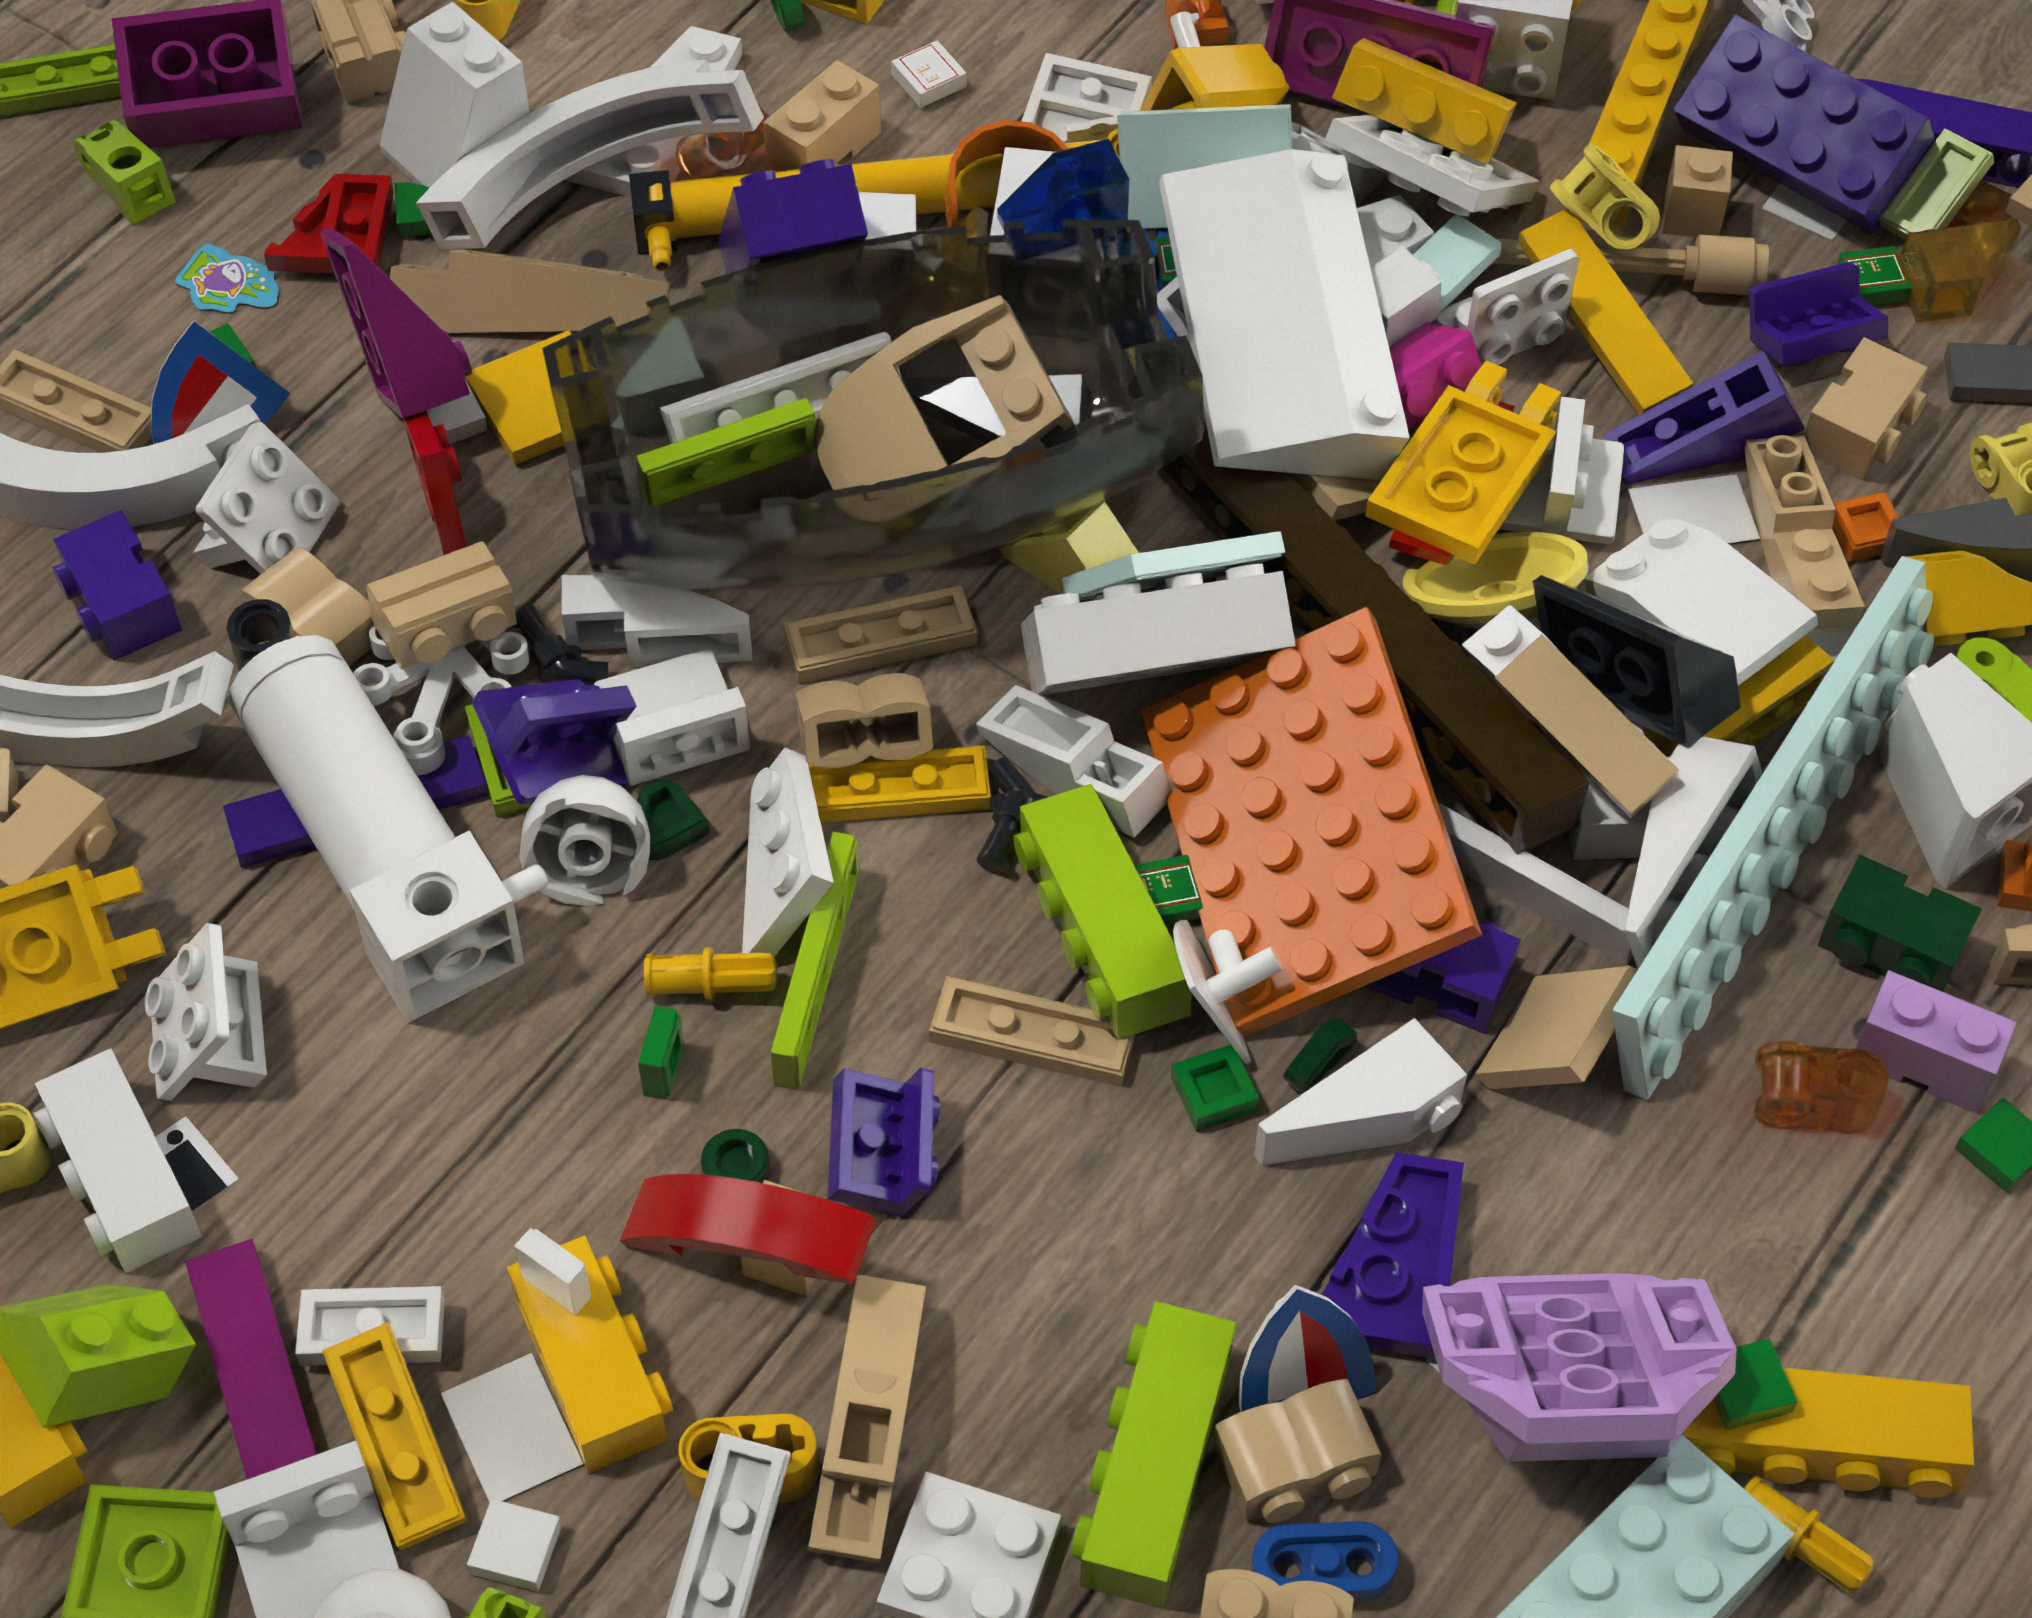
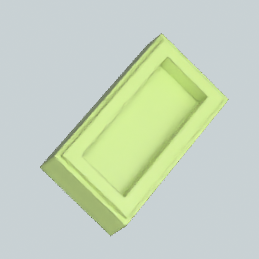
[1879,128,1994,252]

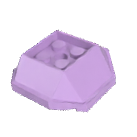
[1422,1273,1737,1462]

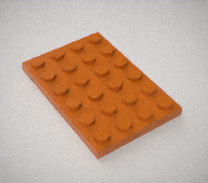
[1141,607,1482,1038]

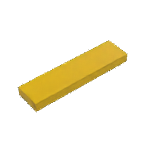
[1518,208,1694,415]

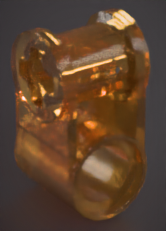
[675,84,769,180]
[1754,1041,1890,1134]

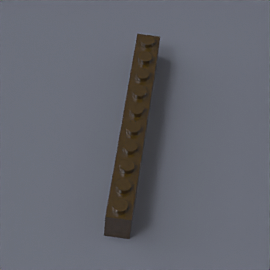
[1151,404,1590,855]

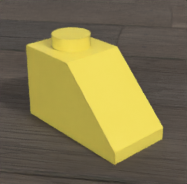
[998,502,1139,600]

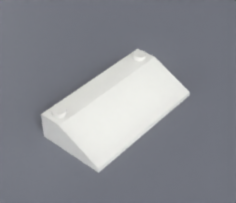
[1159,149,1410,481]

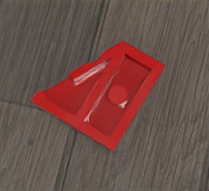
[264,173,394,274]
[403,410,467,555]

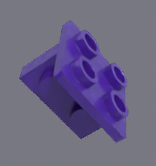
[472,679,637,805]

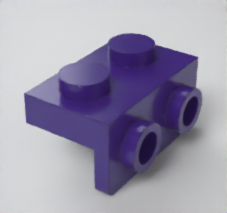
[1749,262,1888,366]
[827,1068,940,1217]

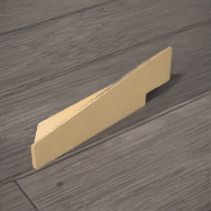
[390,249,671,333]

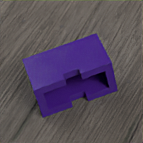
[52,510,182,660]
[1364,922,1521,1034]

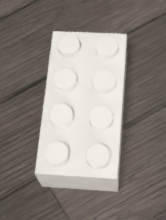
[1020,564,1296,696]

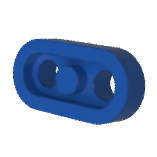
[1251,1521,1398,1602]

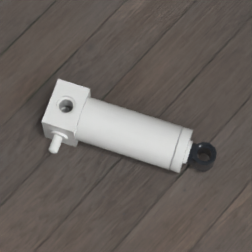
[226,599,549,1023]

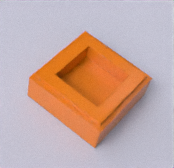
[1832,492,1899,562]

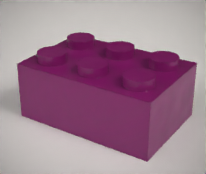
[111,0,303,148]

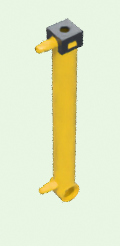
[629,128,1124,271]

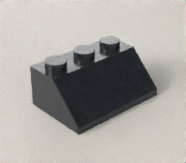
[1532,575,1741,747]

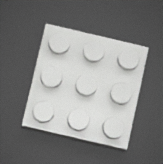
[1325,115,1540,216]

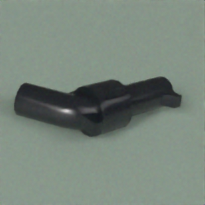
[512,604,608,685]
[976,757,1047,873]

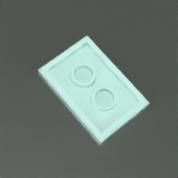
[1117,104,1293,229]
[1062,531,1285,600]

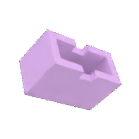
[1850,970,2017,1114]

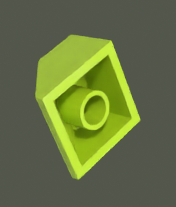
[0,1284,196,1428]

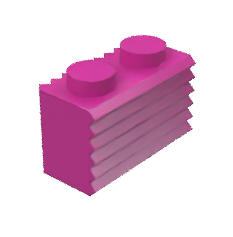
[1389,321,1482,429]

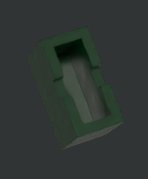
[1817,854,1982,992]

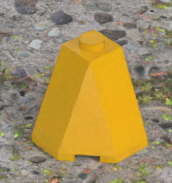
[1140,44,1290,111]

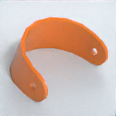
[944,120,1083,229]

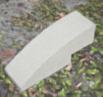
[562,575,753,668]
[976,685,1171,838]

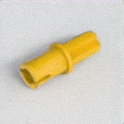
[644,947,778,1000]
[1744,1476,1874,1593]

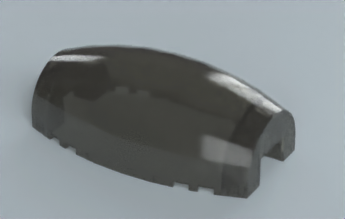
[542,219,1204,591]

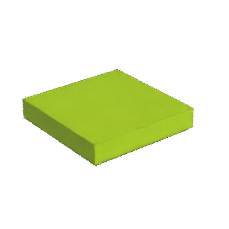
[61,1484,231,1618]

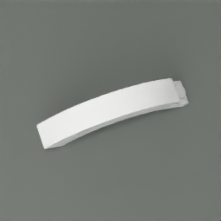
[416,59,764,249]
[0,404,260,530]
[0,651,234,768]

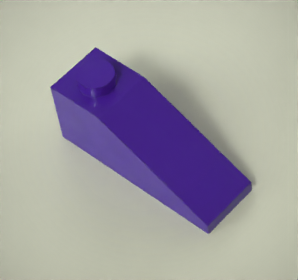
[1603,350,1805,485]

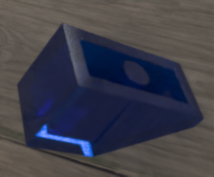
[997,139,1130,258]

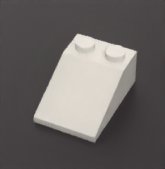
[1583,516,1818,686]

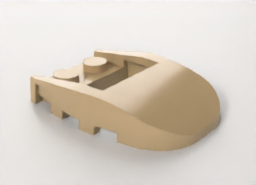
[816,295,1074,532]

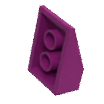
[320,228,472,419]

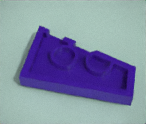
[1322,1152,1464,1359]

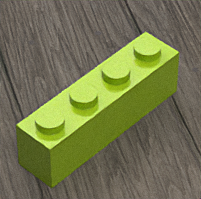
[1013,783,1192,1040]
[1070,1301,1237,1609]

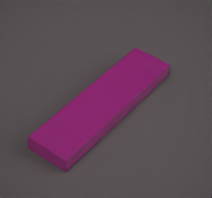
[185,1239,317,1480]

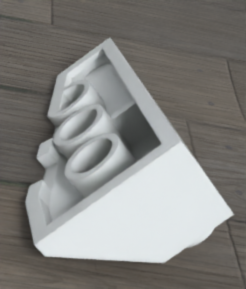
[1624,736,1763,969]

